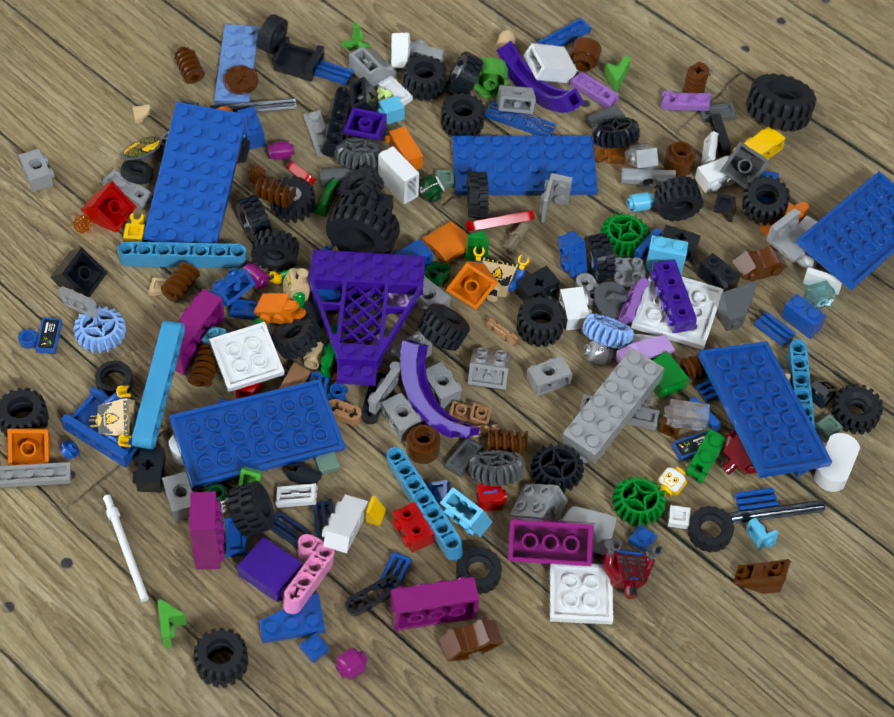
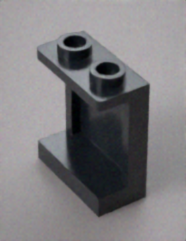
[271,36,325,82]

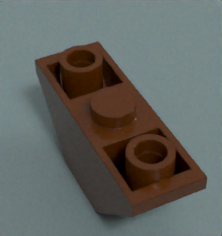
[733,559,791,594]

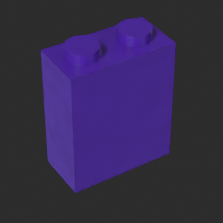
[237,537,303,602]

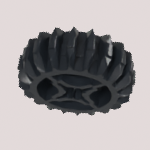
[592,116,640,149]
[530,443,584,493]

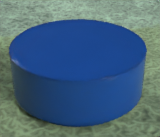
[18,329,38,349]

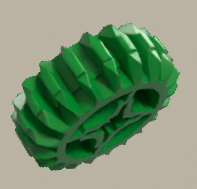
[600,212,649,257]
[612,475,666,527]

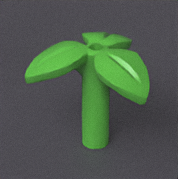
[341,23,370,50]

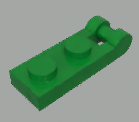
[321,325,338,377]
[685,428,726,484]

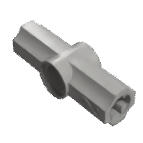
[410,40,446,62]
[621,166,676,189]

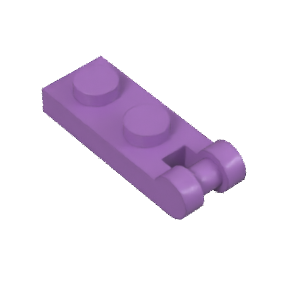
[570,71,619,109]
[661,90,711,111]
[618,278,649,324]

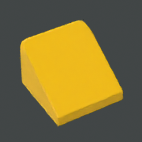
[365,496,386,526]

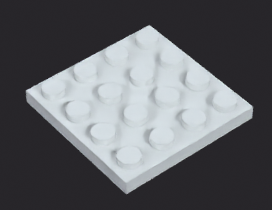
[631,268,724,350]

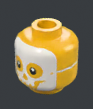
[657,467,687,497]

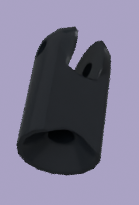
[285,463,322,485]

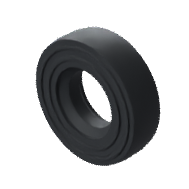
[120,160,154,184]

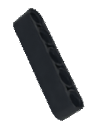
[321,87,351,157]

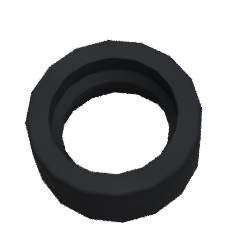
[95,360,134,397]

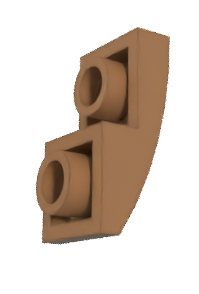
[279,362,311,389]
[449,401,491,426]

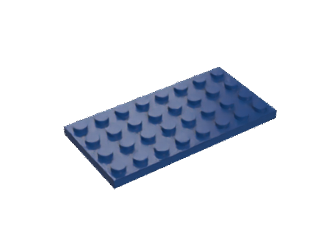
[143,102,248,243]
[452,135,598,195]
[795,171,894,291]
[697,341,832,478]
[169,379,345,489]

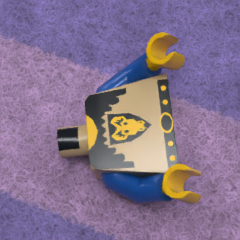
[473,247,530,302]
[89,385,136,448]

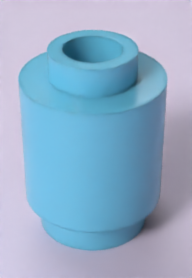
[627,192,655,212]

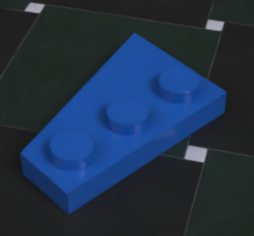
[259,592,325,643]

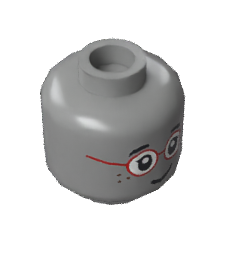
[584,340,613,366]

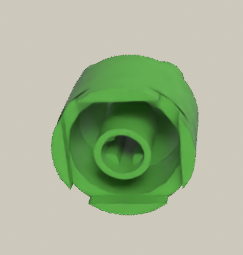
[474,58,508,98]

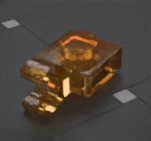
[594,147,626,165]

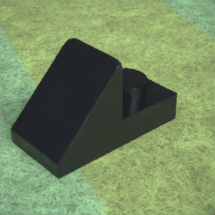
[810,379,840,409]

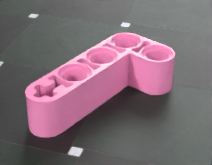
[283,534,335,614]

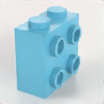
[645,235,689,275]
[440,488,492,537]

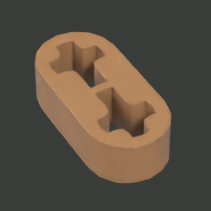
[329,399,362,425]

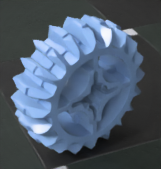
[73,305,126,354]
[582,314,634,349]

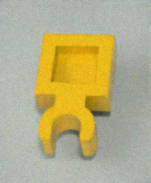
[123,213,145,242]

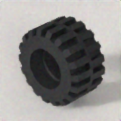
[403,55,446,101]
[441,92,485,137]
[742,175,790,226]
[654,176,704,221]
[516,296,565,347]
[418,303,470,351]
[0,388,49,438]
[228,481,274,537]
[193,628,249,688]

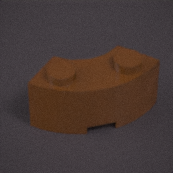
[732,245,788,282]
[439,618,504,661]

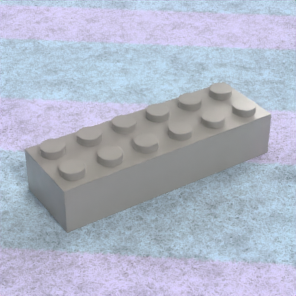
[562,348,664,465]

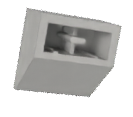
[349,47,397,87]

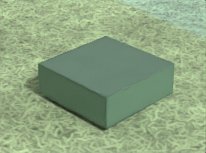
[436,170,454,188]
[815,414,843,440]
[315,452,340,475]

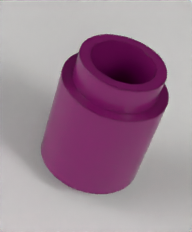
[268,141,294,161]
[243,263,269,289]

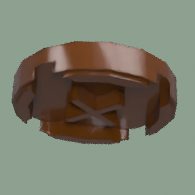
[224,65,258,95]

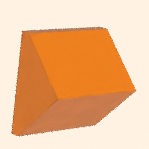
[446,261,498,310]
[7,428,53,466]

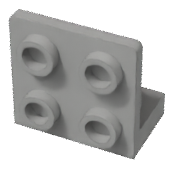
[539,173,572,223]
[766,208,806,262]
[468,347,511,390]
[510,483,568,520]

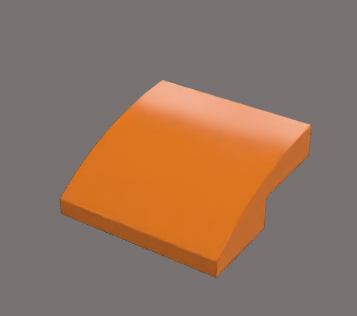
[422,221,467,263]

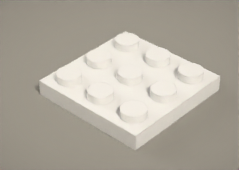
[209,322,284,392]
[550,564,613,624]

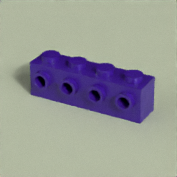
[650,260,697,334]

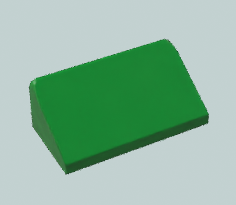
[313,178,338,217]
[465,230,489,261]

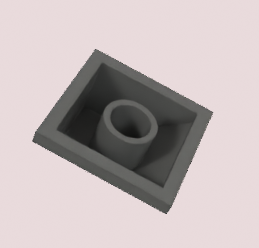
[720,141,770,188]
[716,282,757,332]

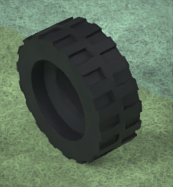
[257,14,288,54]
[688,506,734,553]
[456,547,502,595]

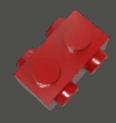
[391,502,434,553]

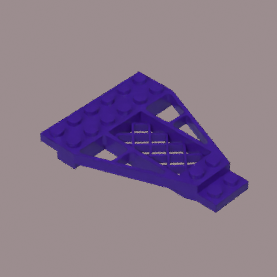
[309,249,426,386]

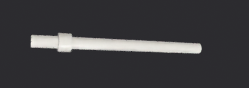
[103,495,149,602]

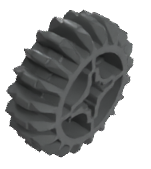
[334,137,382,169]
[469,449,523,487]

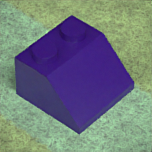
[343,108,387,141]

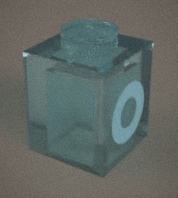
[804,280,835,309]

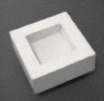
[668,505,690,529]

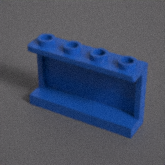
[61,386,140,468]

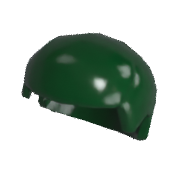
[424,261,451,286]

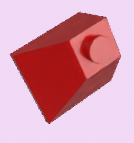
[81,181,137,233]

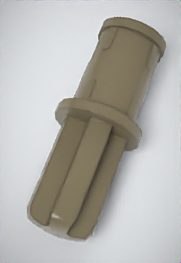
[503,222,530,253]

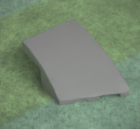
[560,506,617,556]

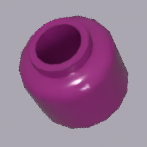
[335,648,368,680]

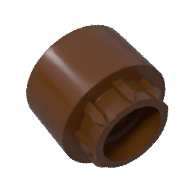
[570,37,602,72]
[664,141,696,177]
[406,425,441,464]

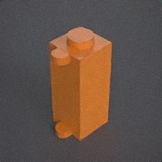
[384,126,423,170]

